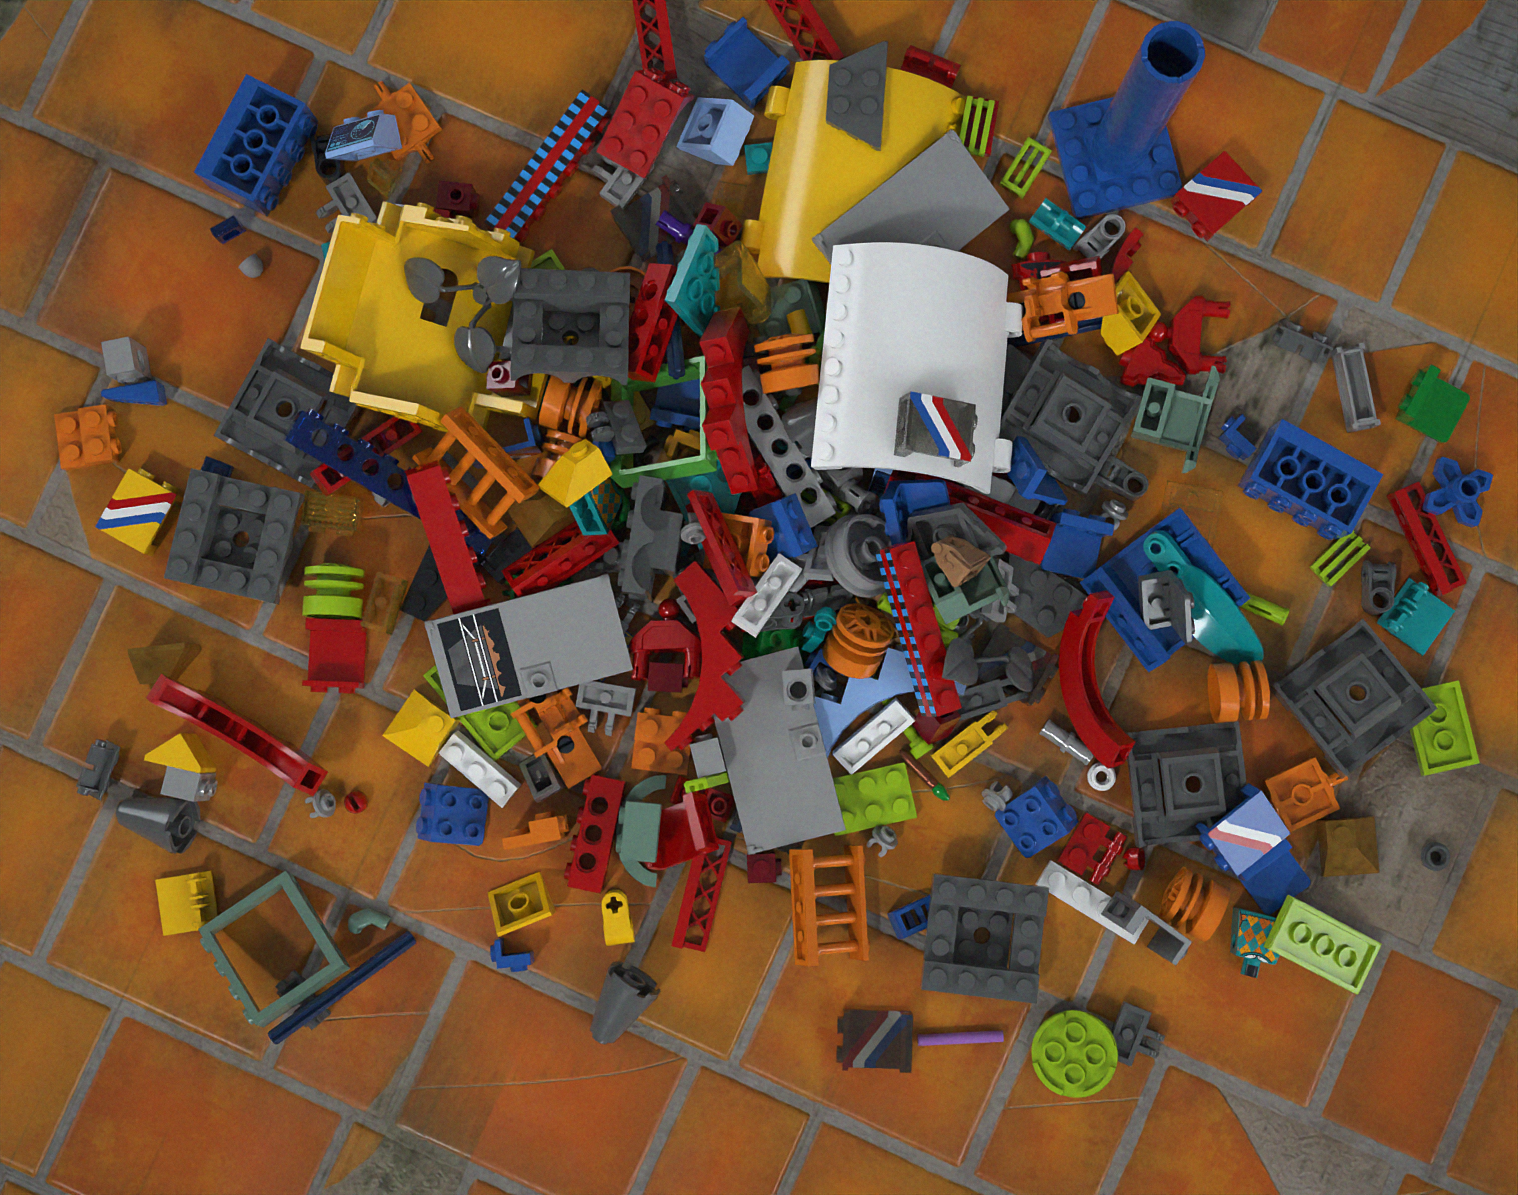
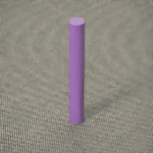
[917,1030,1004,1046]

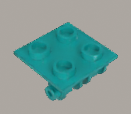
[1376,578,1455,656]

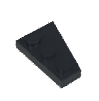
[399,544,486,621]

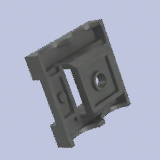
[510,268,630,385]
[214,338,362,490]
[999,339,1142,494]
[164,468,306,605]
[618,475,686,603]
[1270,619,1438,779]
[1126,721,1247,847]
[920,873,1049,1004]

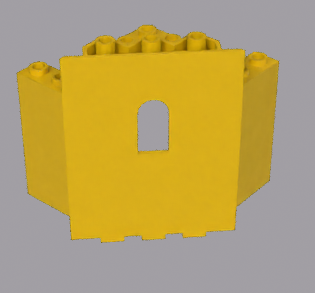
[300,201,548,433]

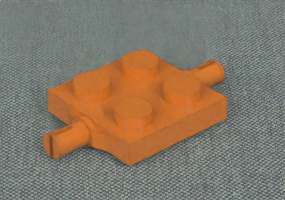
[365,81,443,164]
[1262,757,1348,832]

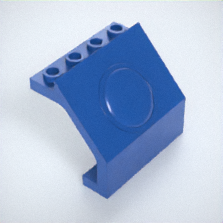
[1080,508,1250,673]

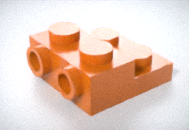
[54,404,122,470]
[703,513,774,578]
[631,707,693,775]
[502,811,570,850]

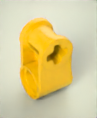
[601,889,635,946]

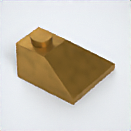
[507,477,576,548]
[128,643,201,689]
[1317,816,1380,877]

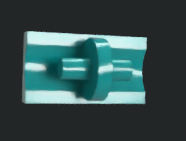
[1029,198,1087,251]

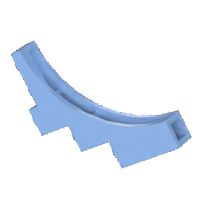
[814,644,967,758]

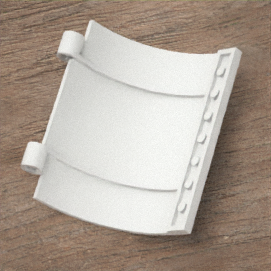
[811,242,1024,494]

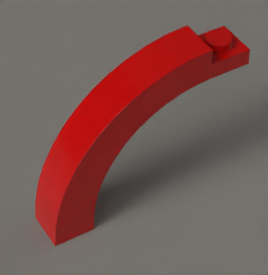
[1059,590,1136,769]

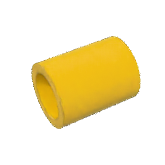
[786,309,813,335]

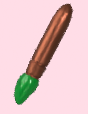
[899,749,950,801]

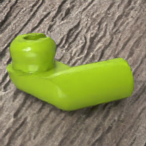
[1009,219,1034,261]

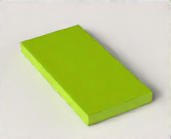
[423,665,538,761]
[1263,895,1382,995]

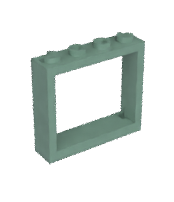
[198,871,351,1028]

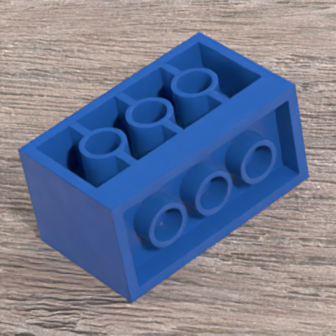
[194,74,318,216]
[1237,419,1384,540]

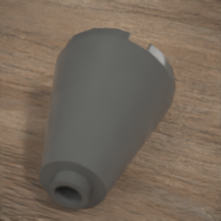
[782,396,818,458]
[116,797,200,854]
[590,961,661,1044]

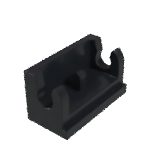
[480,527,540,585]

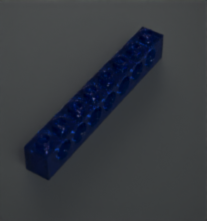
[282,408,495,556]

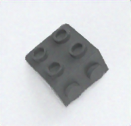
[1138,570,1196,644]

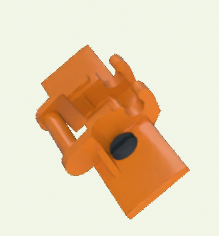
[1006,271,1119,342]
[510,687,602,789]

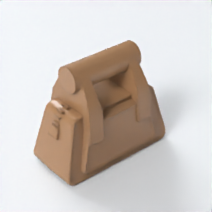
[931,535,991,587]

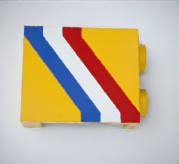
[95,468,184,556]

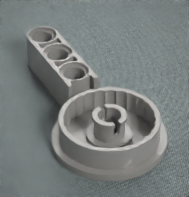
[825,514,969,632]

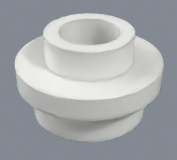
[1087,762,1116,791]

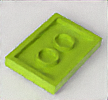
[1410,680,1480,776]
[833,762,917,836]

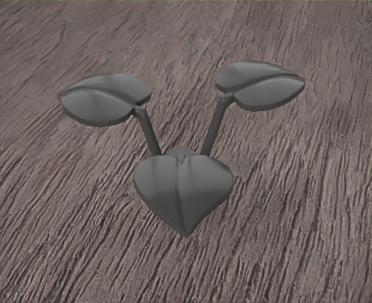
[404,256,521,373]
[942,607,1034,692]

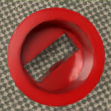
[344,791,368,814]
[1122,848,1145,871]

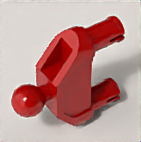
[1148,295,1231,375]
[629,598,702,681]

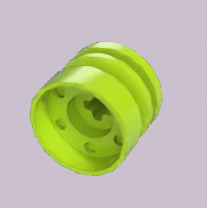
[302,563,365,619]

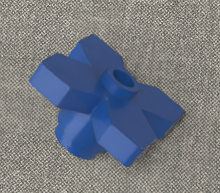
[1422,457,1493,528]

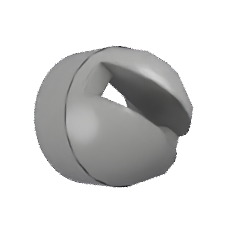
[238,254,263,278]

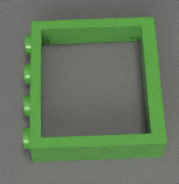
[610,356,719,488]

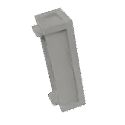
[1331,343,1381,433]

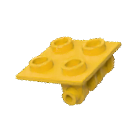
[155,870,218,936]

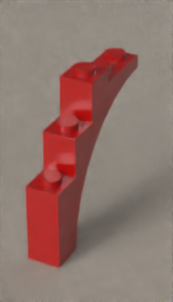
[699,306,761,494]
[664,561,746,751]
[146,674,328,796]

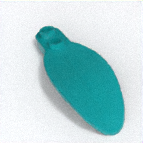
[1143,531,1264,665]

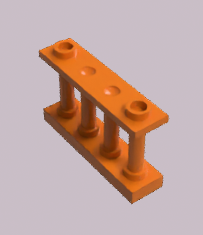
[412,406,540,539]
[789,845,870,967]

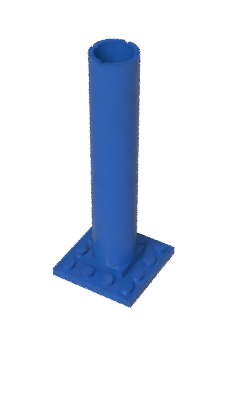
[1048,21,1205,220]

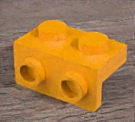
[664,429,700,461]

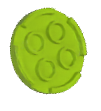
[1031,1010,1118,1098]

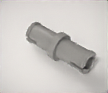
[1039,719,1094,766]

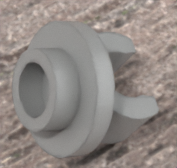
[1100,499,1129,531]
[680,513,706,544]
[813,665,837,696]
[981,781,1013,811]
[305,789,336,818]
[866,826,898,857]

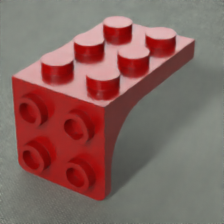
[596,67,695,179]

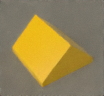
[144,733,217,773]
[487,872,556,937]

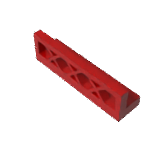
[632,0,677,80]
[765,0,844,61]
[1387,481,1467,597]
[685,490,757,606]
[502,521,619,597]
[671,838,732,952]

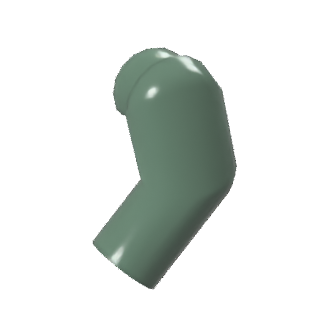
[348,908,391,934]

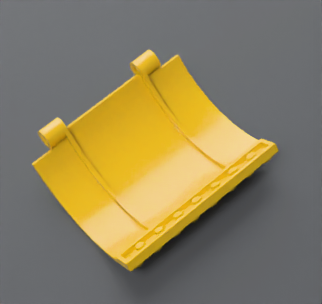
[739,60,967,283]

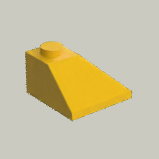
[1101,271,1161,356]
[538,439,613,508]
[382,689,460,767]

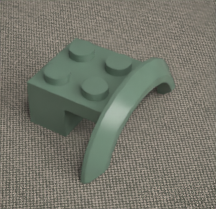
[748,279,826,338]
[1131,366,1220,474]
[921,556,1010,624]
[616,775,667,888]

